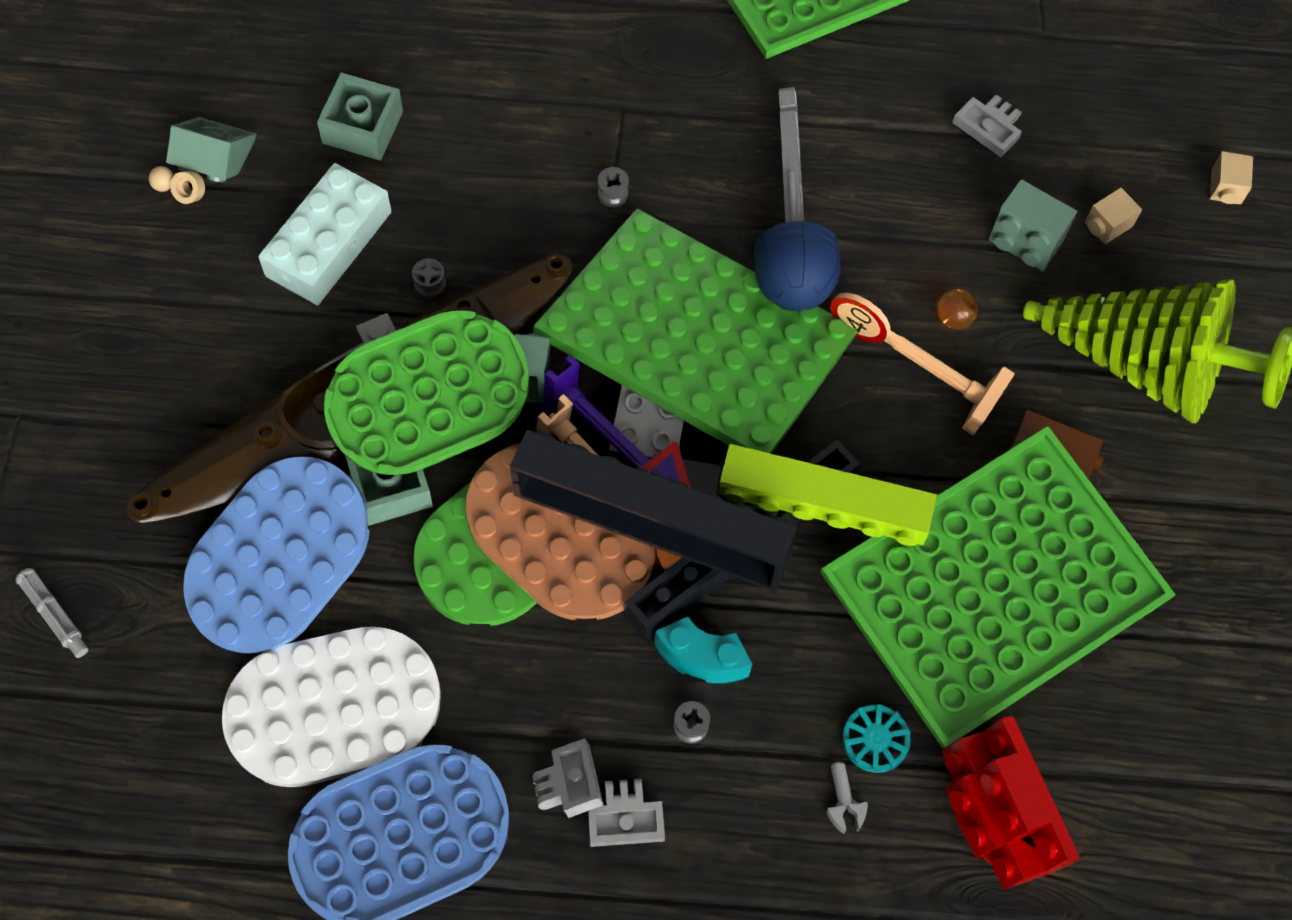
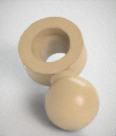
[148,166,205,204]

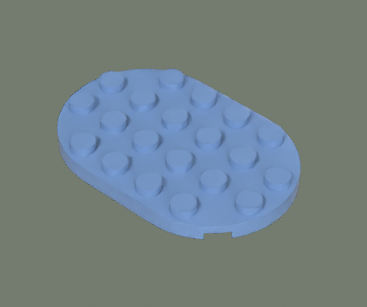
[183,457,370,654]
[288,745,509,920]

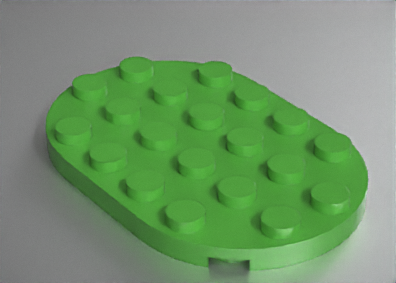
[324,311,529,475]
[414,482,537,626]

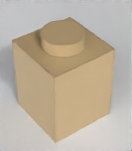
[1210,151,1253,205]
[1085,188,1142,245]

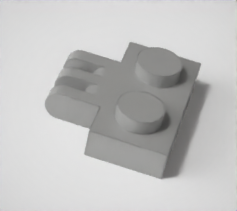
[952,95,1022,157]
[532,738,603,818]
[588,779,665,847]

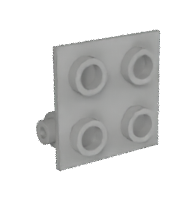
[609,386,684,458]

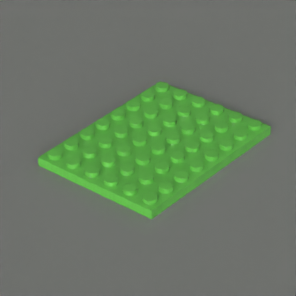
[533,208,857,454]
[820,426,1176,750]

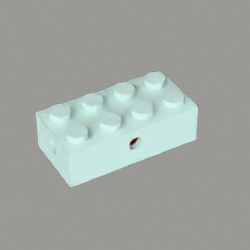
[258,163,391,306]

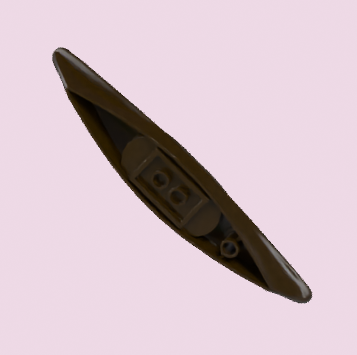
[125,254,572,524]

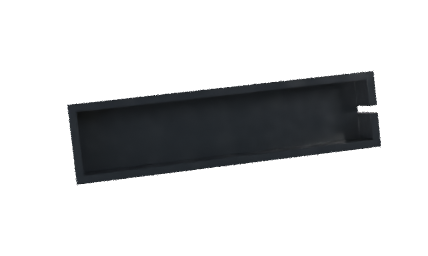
[510,430,797,592]

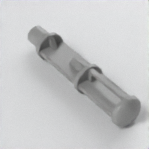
[16,568,89,658]

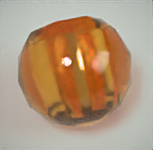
[937,289,978,330]

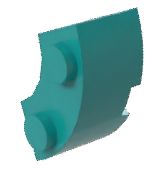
[654,617,752,683]

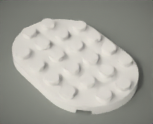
[222,627,441,787]

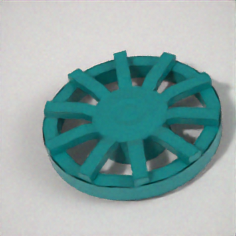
[842,704,911,773]

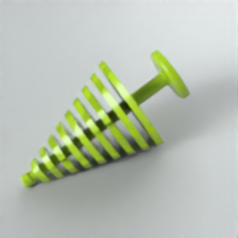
[1023,279,1292,424]

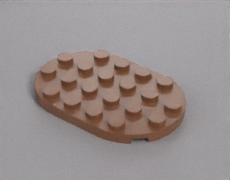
[466,443,656,620]

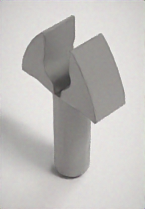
[826,762,868,834]

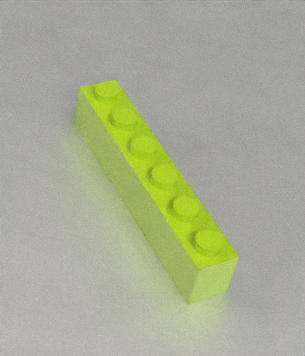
[718,444,937,546]

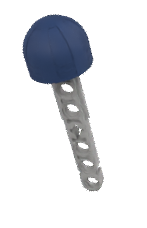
[754,87,840,311]

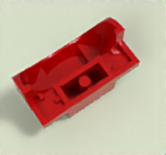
[942,715,1080,890]

